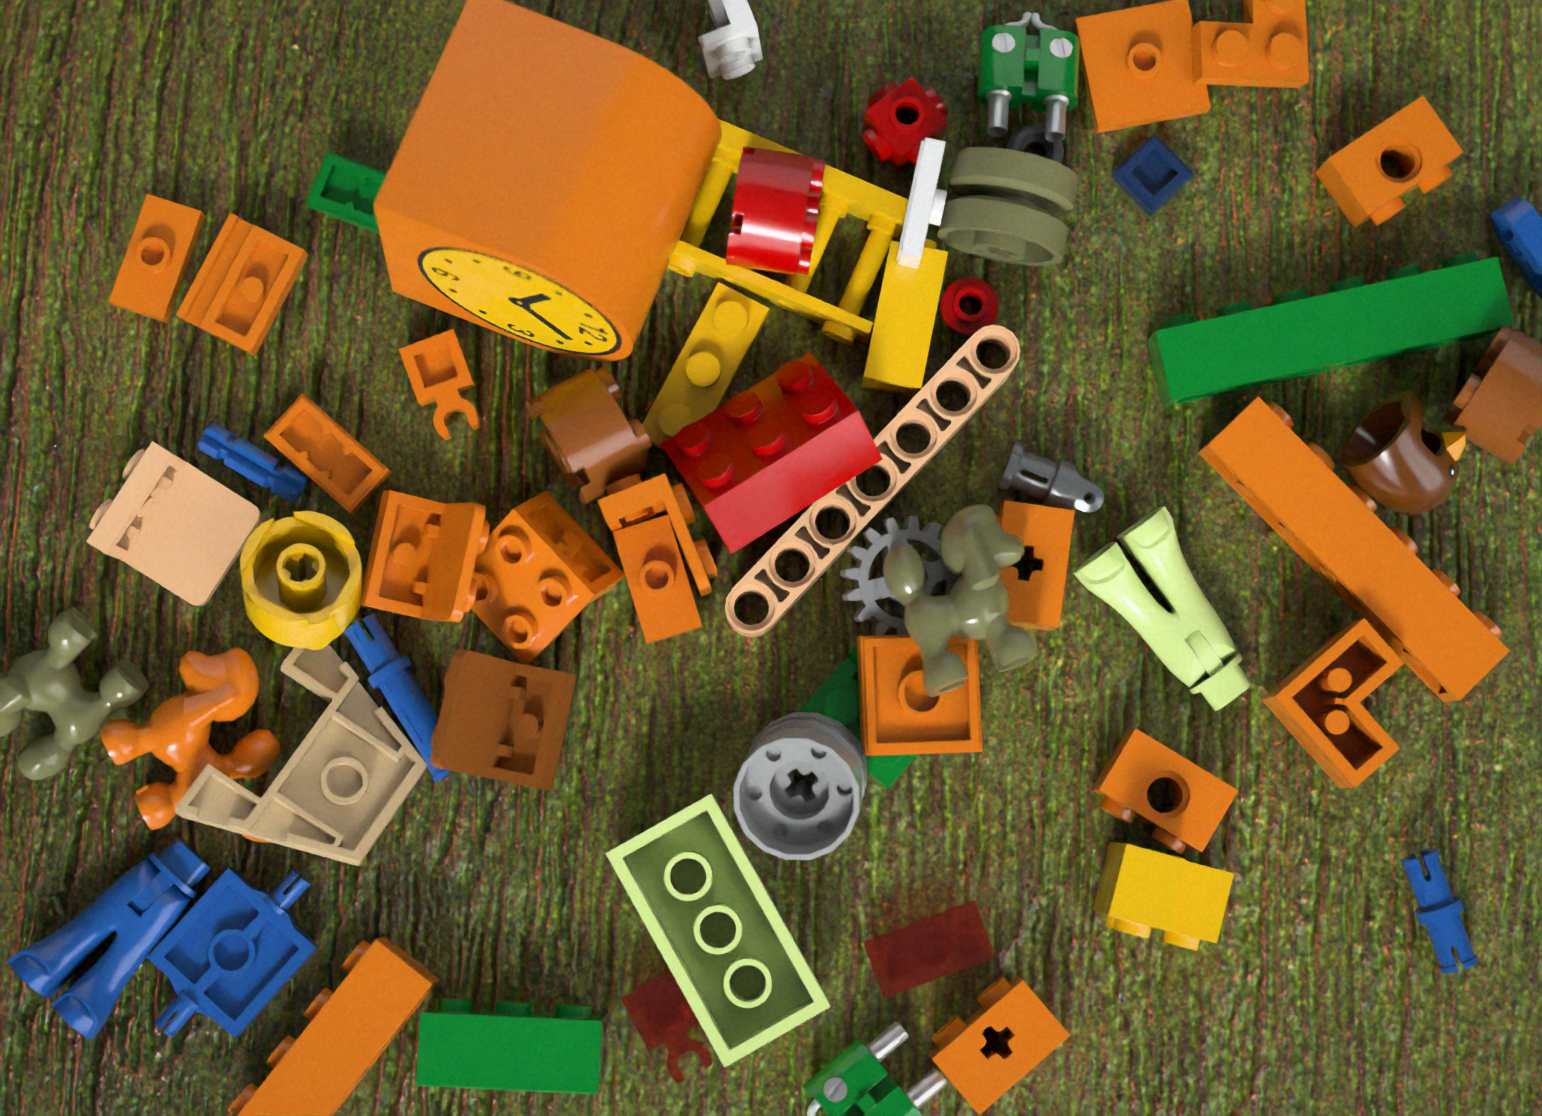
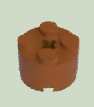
[1442,325,1542,466]
[526,366,652,505]

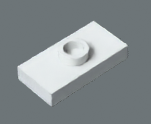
[896,137,947,269]

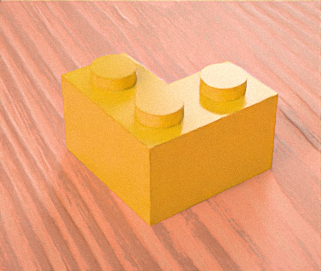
[1093,842,1234,951]

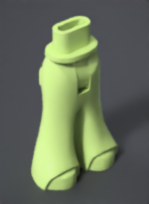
[1073,506,1252,711]

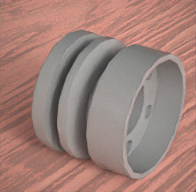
[733,712,867,860]

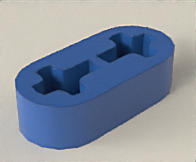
[1490,197,1542,299]

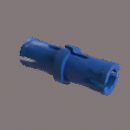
[1400,848,1478,974]

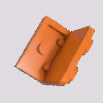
[597,473,718,597]
[359,490,489,623]

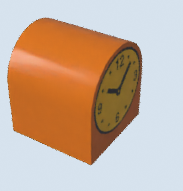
[373,0,722,361]

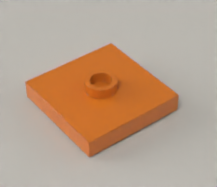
[1073,0,1211,134]
[857,635,982,756]

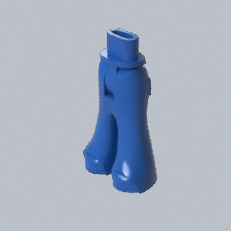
[7,837,211,1040]

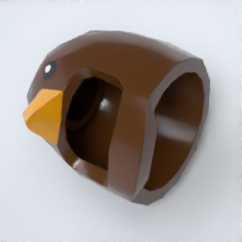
[1340,390,1466,516]

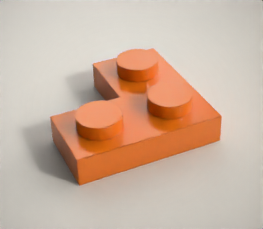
[1191,0,1309,88]

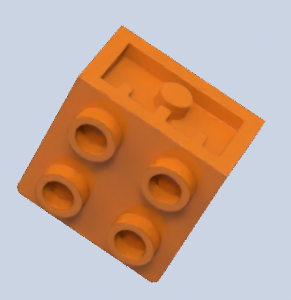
[471,490,625,665]

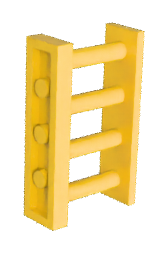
[667,118,909,345]

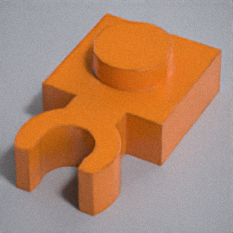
[399,329,480,441]

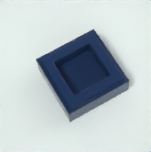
[1111,133,1194,217]

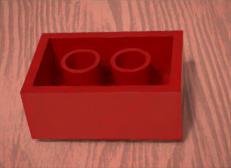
[661,351,883,554]

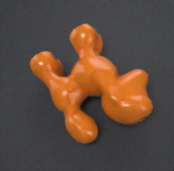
[100,647,281,830]

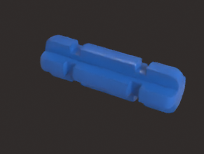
[198,423,308,503]

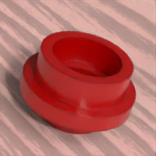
[940,278,999,336]

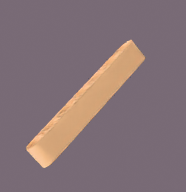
[725,325,1020,638]

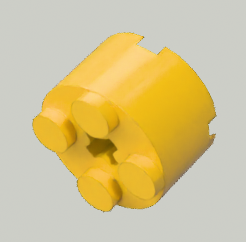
[240,511,362,650]

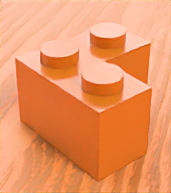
[1261,618,1404,788]

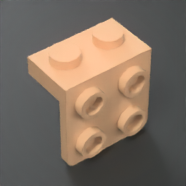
[86,441,262,606]

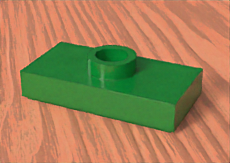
[306,150,387,235]

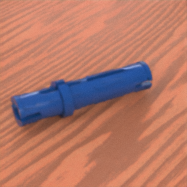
[344,613,454,783]

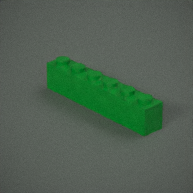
[1146,253,1514,408]

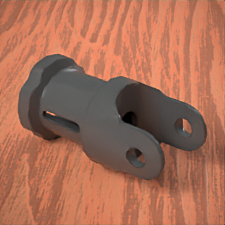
[997,441,1104,513]

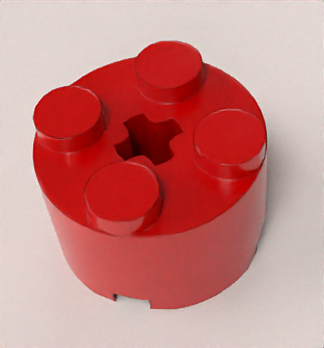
[726,146,826,275]

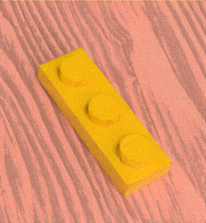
[642,282,770,451]

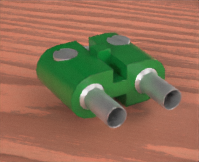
[977,12,1080,142]
[802,1021,947,1116]

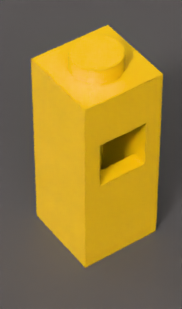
[861,238,948,397]

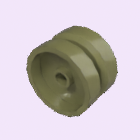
[937,147,1080,266]

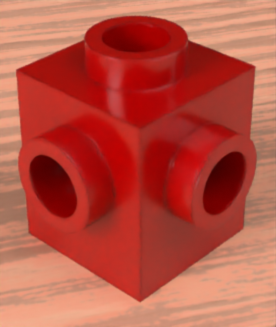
[862,77,948,174]

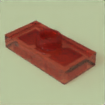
[862,900,995,999]

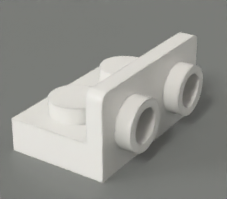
[698,0,763,80]

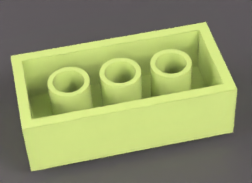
[606,794,831,1068]

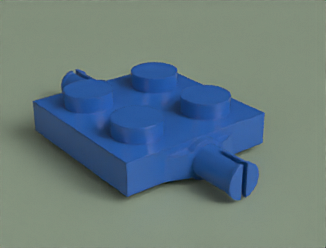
[147,867,320,1038]

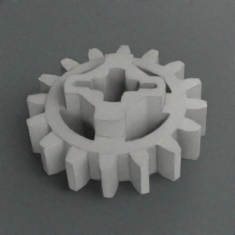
[840,516,958,636]

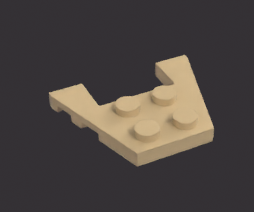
[175,644,428,866]

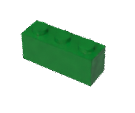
[416,998,605,1095]

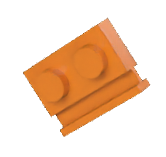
[176,213,309,356]

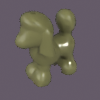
[883,504,1038,697]
[0,607,149,780]

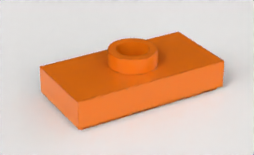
[108,194,206,323]
[264,393,392,515]
[612,515,703,644]

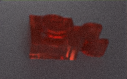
[621,970,713,1083]

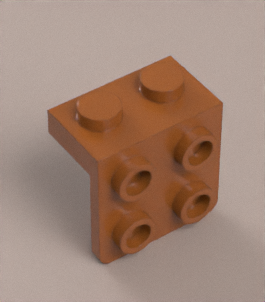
[430,649,577,791]

